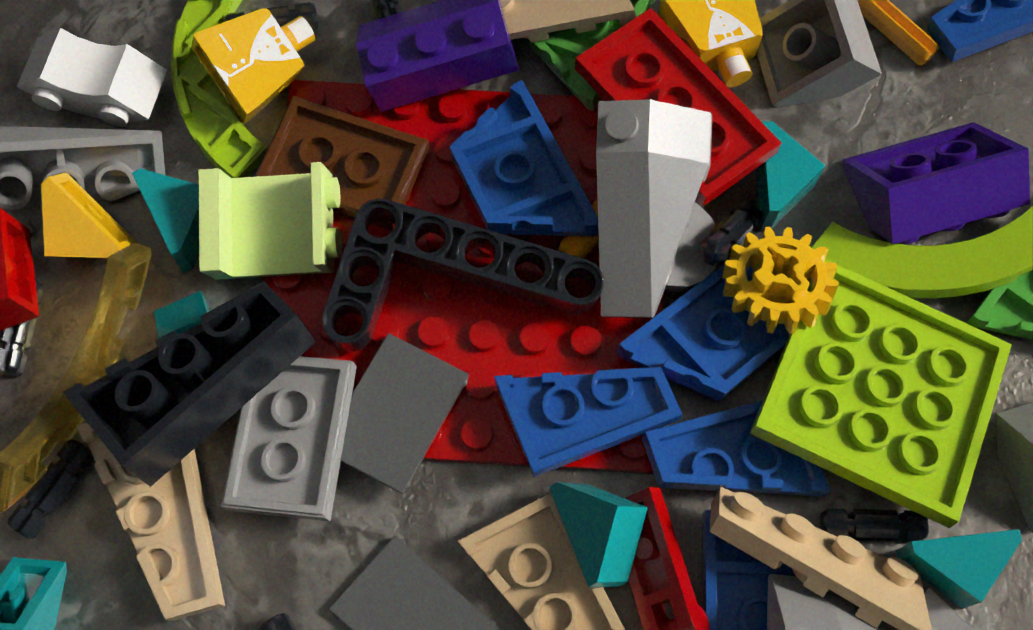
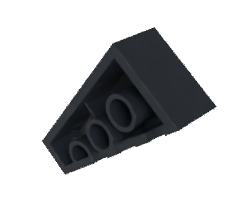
[63,281,316,487]

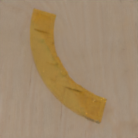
[0,242,152,512]

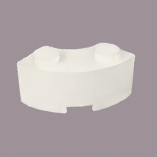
[17,28,167,127]

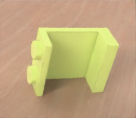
[198,162,342,280]

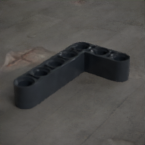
[322,198,604,352]

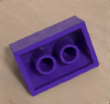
[356,0,519,112]
[842,122,1030,244]

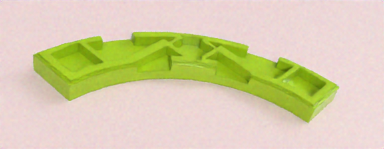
[171,0,267,178]
[811,206,1033,299]

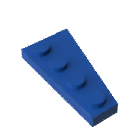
[927,0,1033,62]

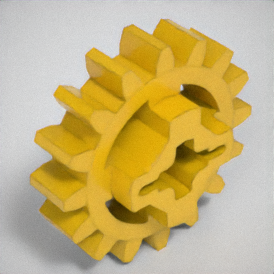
[722,227,839,334]

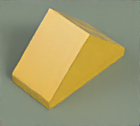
[41,172,139,258]

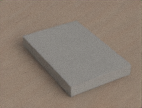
[221,356,357,522]

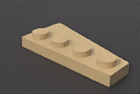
[500,0,636,43]
[77,423,225,621]
[710,486,932,630]
[458,493,625,630]

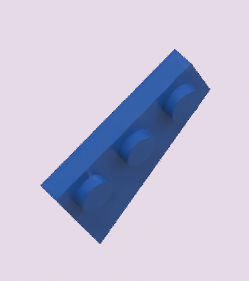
[494,367,683,478]
[641,400,831,496]

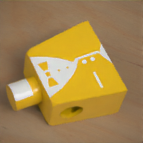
[658,0,763,87]
[191,8,315,125]

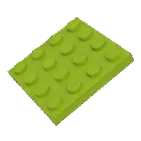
[750,259,1012,528]

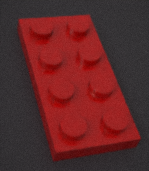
[574,8,781,207]

